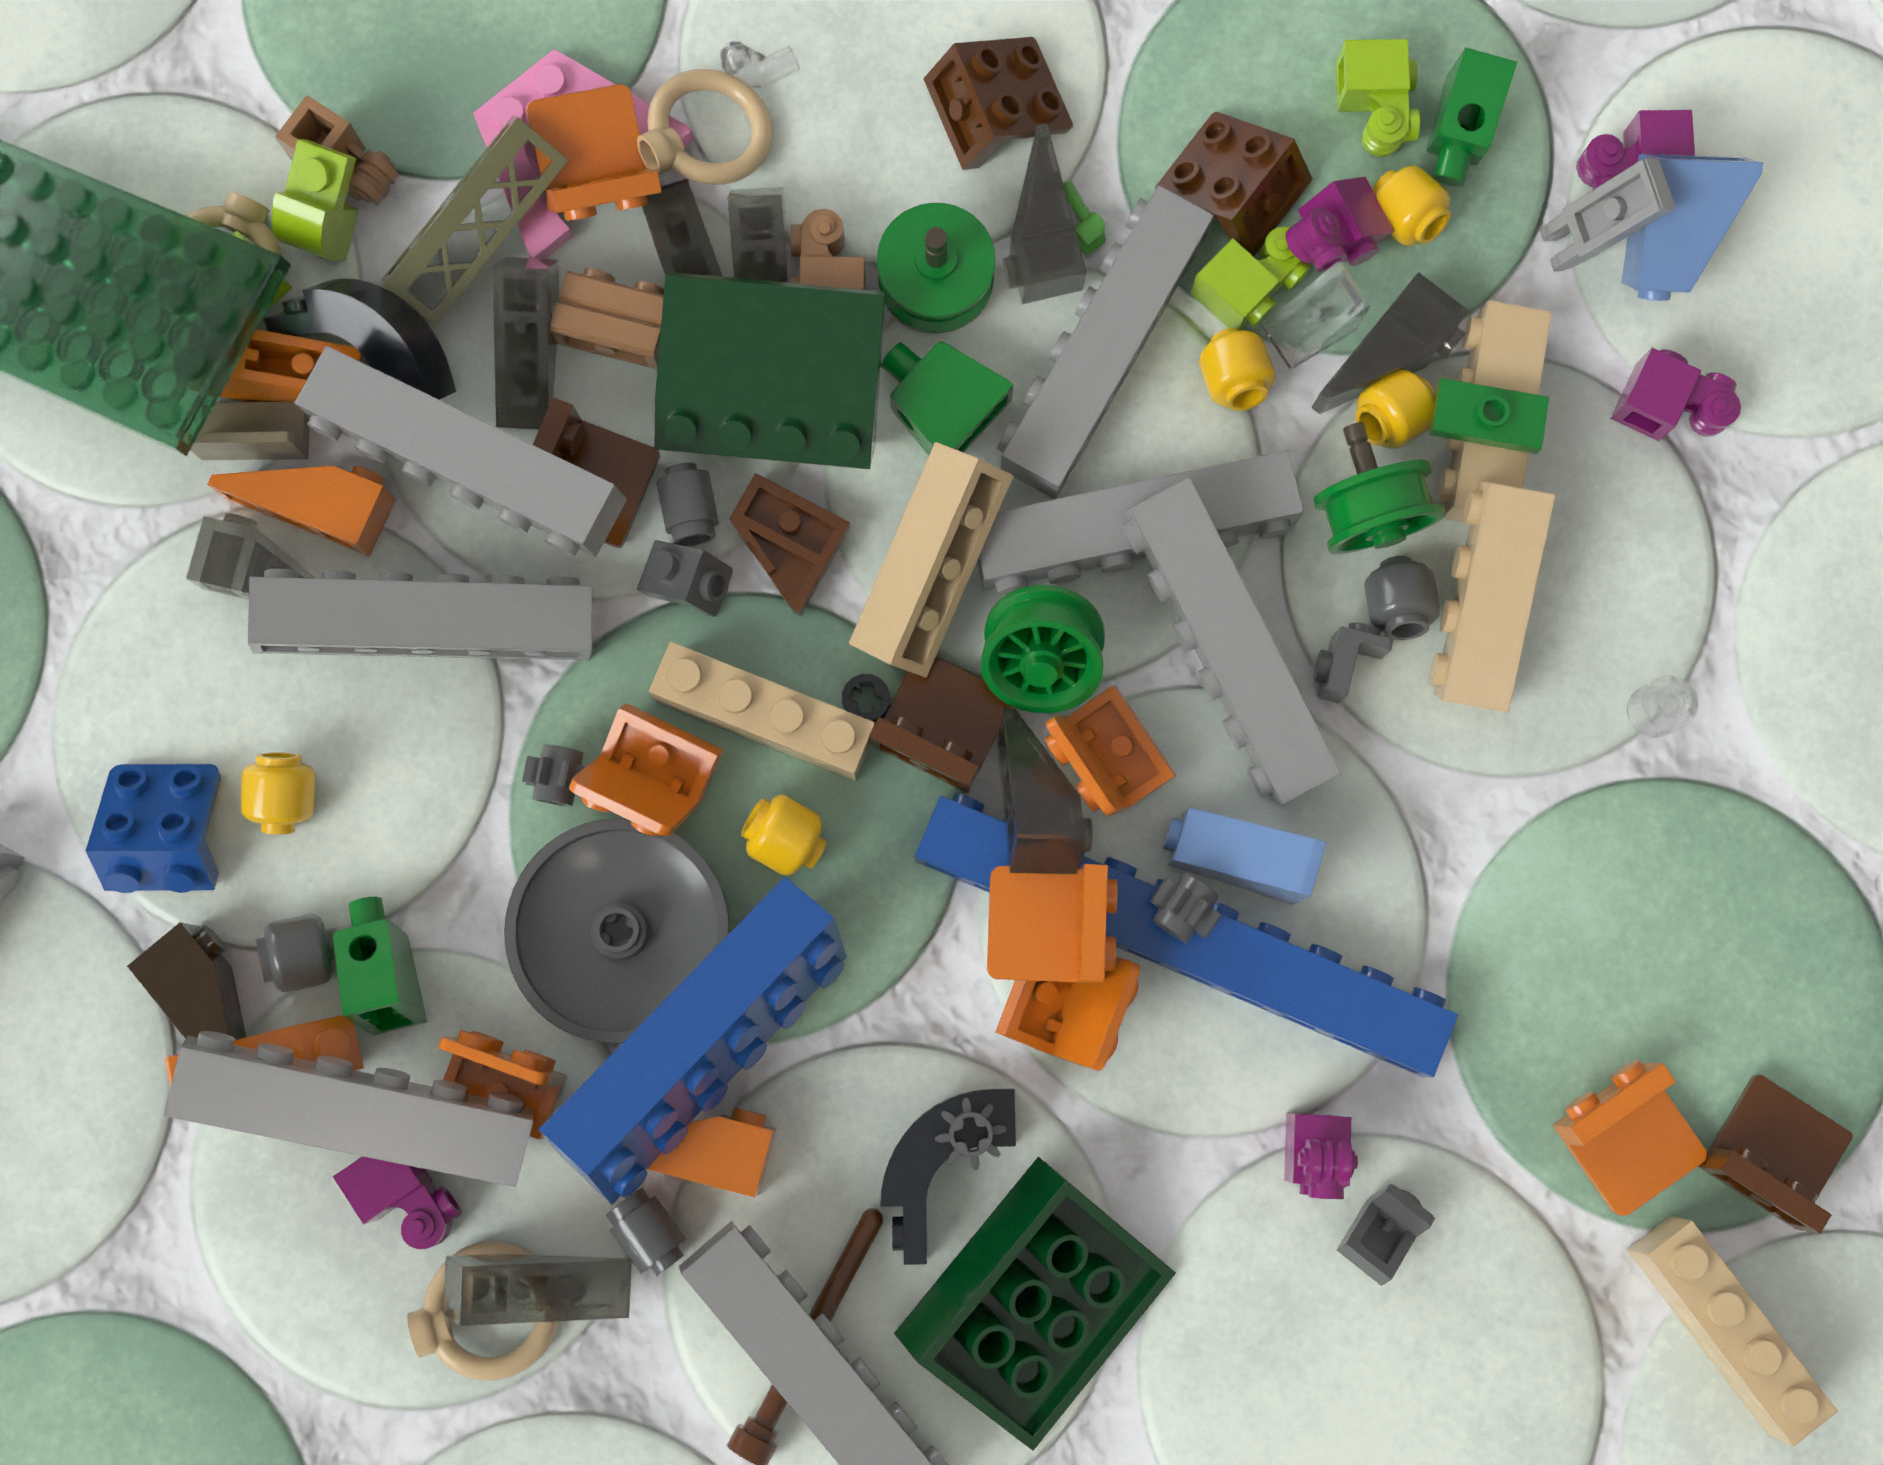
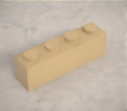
[1437,300,1552,522]
[848,442,1014,678]
[1429,481,1556,712]
[649,641,875,782]
[1627,1216,1838,1447]

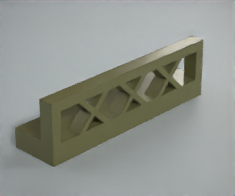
[381,115,569,327]

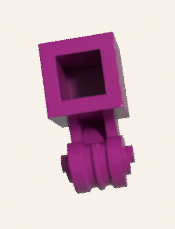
[1576,110,1695,190]
[1286,176,1394,272]
[1610,347,1741,441]
[1284,1113,1358,1199]
[332,1156,462,1249]

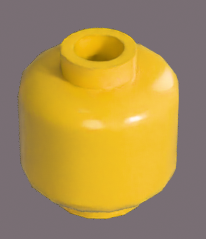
[1373,165,1451,246]
[1198,328,1276,411]
[1355,369,1435,449]
[241,752,316,834]
[741,794,827,876]

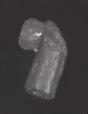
[720,40,800,88]

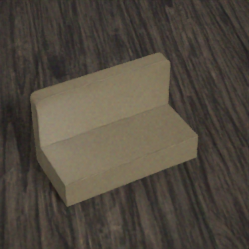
[183,402,310,460]

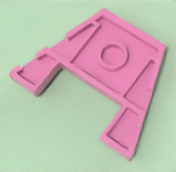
[473,49,694,265]

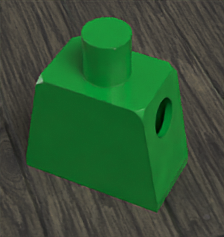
[1426,47,1517,187]
[881,341,1014,455]
[333,897,427,1036]

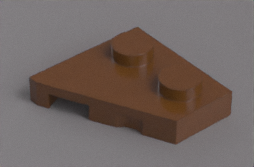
[729,473,851,616]

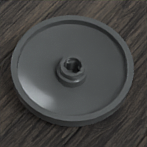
[504,818,731,1043]

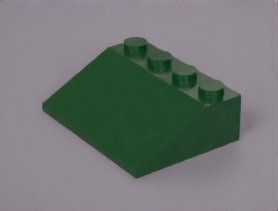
[654,272,885,469]
[893,1156,1176,1451]

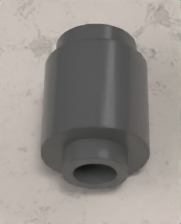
[656,462,719,546]
[606,1188,687,1276]

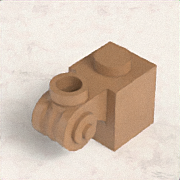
[275,95,399,205]
[790,209,866,290]

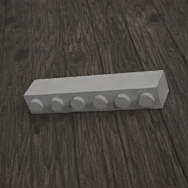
[997,185,1214,499]
[294,346,627,557]
[977,450,1304,595]
[1122,477,1342,804]
[248,569,592,660]
[163,1031,533,1187]
[679,1221,948,1465]

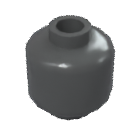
[1364,556,1440,640]
[256,914,337,992]

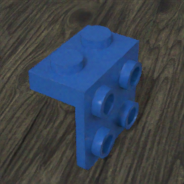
[85,764,221,893]

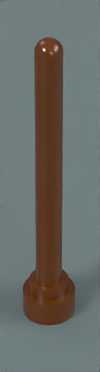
[727,1208,883,1465]

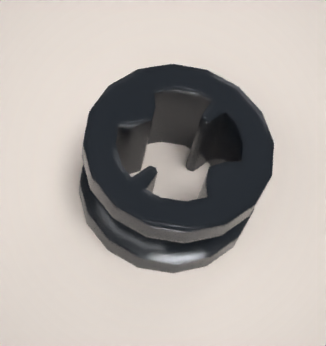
[842,674,891,723]

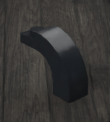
[264,278,456,400]
[880,1088,1016,1265]

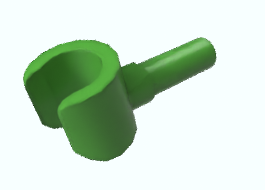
[1061,181,1106,255]

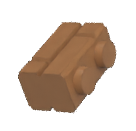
[550,268,664,369]

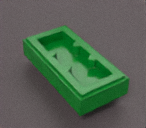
[1429,378,1549,454]

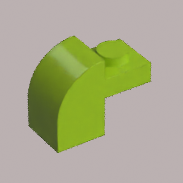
[271,139,359,261]

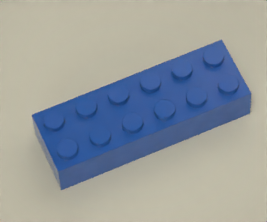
[539,877,847,1205]

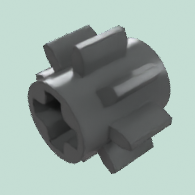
[522,744,586,807]
[1149,873,1222,944]
[935,1097,1007,1170]

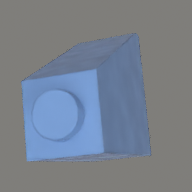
[1621,154,1763,301]
[1163,807,1327,905]

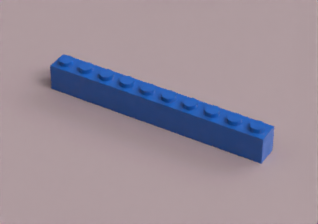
[914,792,1458,1077]

